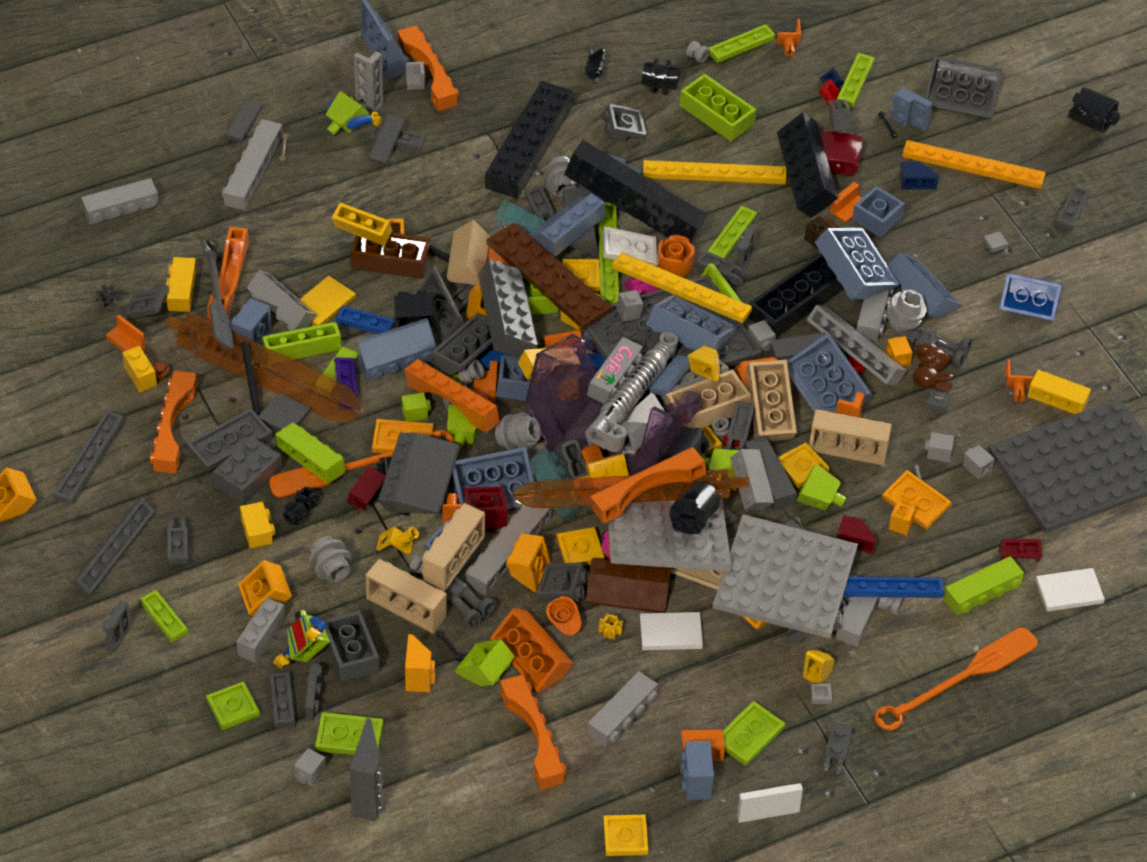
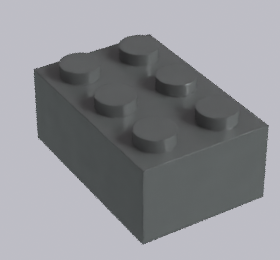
[213,436,282,505]
[323,610,379,682]

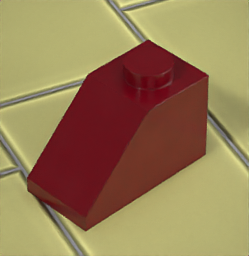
[837,515,877,554]

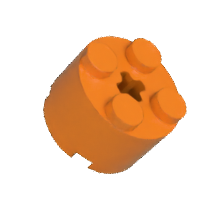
[657,235,695,278]

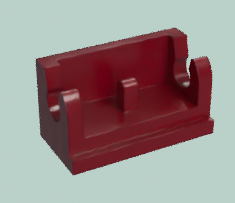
[347,466,386,510]
[998,539,1042,562]

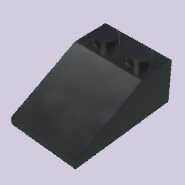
[394,290,434,328]

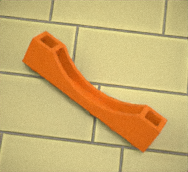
[397,25,459,111]
[207,227,249,323]
[404,359,500,433]
[150,371,198,474]
[590,447,706,524]
[500,674,567,790]

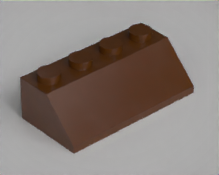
[350,232,430,279]
[586,558,671,613]

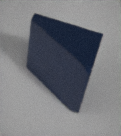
[819,68,844,88]

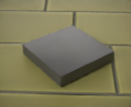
[259,392,311,431]

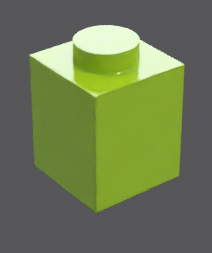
[401,392,431,422]

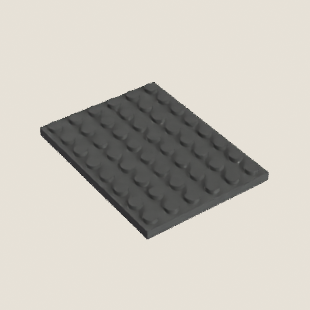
[585,275,762,393]
[988,399,1147,533]

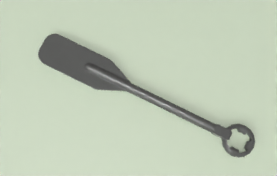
[200,238,234,350]

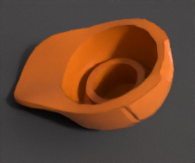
[546,596,582,636]

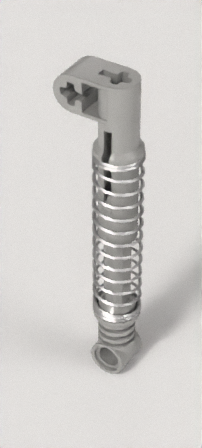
[585,332,678,452]

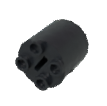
[1068,87,1120,133]
[660,427,710,462]
[669,481,720,534]

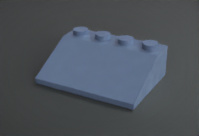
[360,0,409,79]
[815,228,899,300]
[646,294,739,353]
[787,333,873,413]
[451,447,537,510]

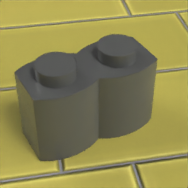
[556,439,588,480]

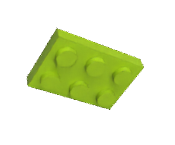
[723,701,786,766]
[315,712,383,755]

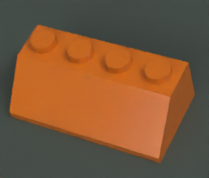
[490,608,574,693]

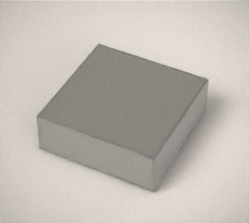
[983,231,1008,253]
[810,683,832,704]

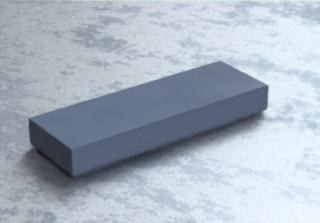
[649,355,690,396]

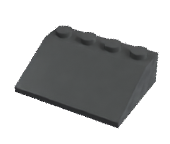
[924,56,1003,119]
[378,432,460,514]
[349,718,384,821]

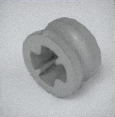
[712,417,730,436]

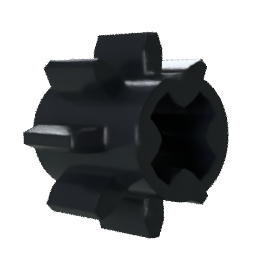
[96,285,119,307]
[375,457,392,475]
[295,486,319,511]
[283,501,307,525]

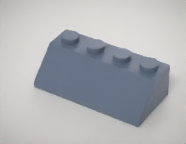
[529,193,605,257]
[888,252,962,318]
[357,318,436,381]

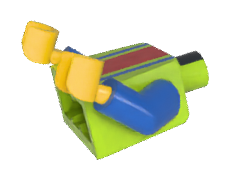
[326,91,382,136]
[273,610,330,669]

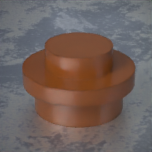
[152,362,170,380]

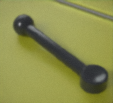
[878,111,897,139]
[436,630,464,662]

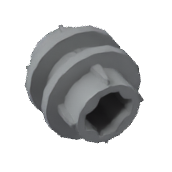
[544,156,580,198]
[886,290,927,332]
[495,412,541,450]
[309,536,352,584]

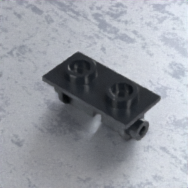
[585,48,607,84]

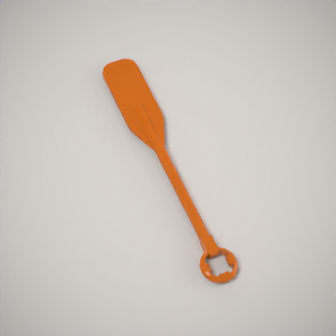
[269,430,454,498]
[874,628,1038,730]

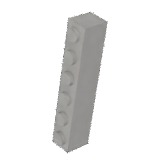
[222,119,282,210]
[807,305,907,385]
[465,495,552,596]

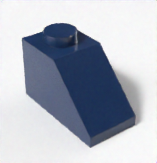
[899,162,939,190]

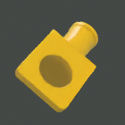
[376,526,419,555]

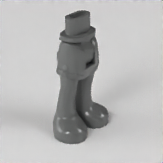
[905,329,972,368]
[444,577,497,628]

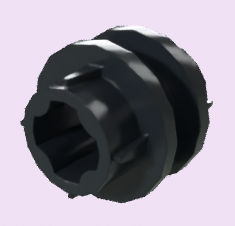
[642,58,680,94]

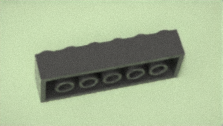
[478,259,538,358]

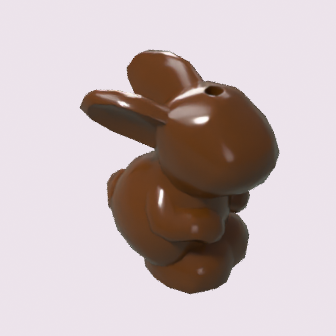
[912,343,953,392]

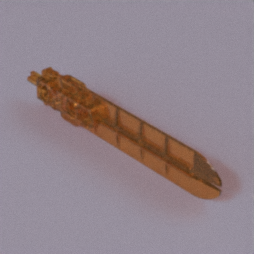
[165,314,361,422]
[513,469,748,508]

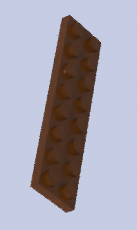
[486,222,612,330]

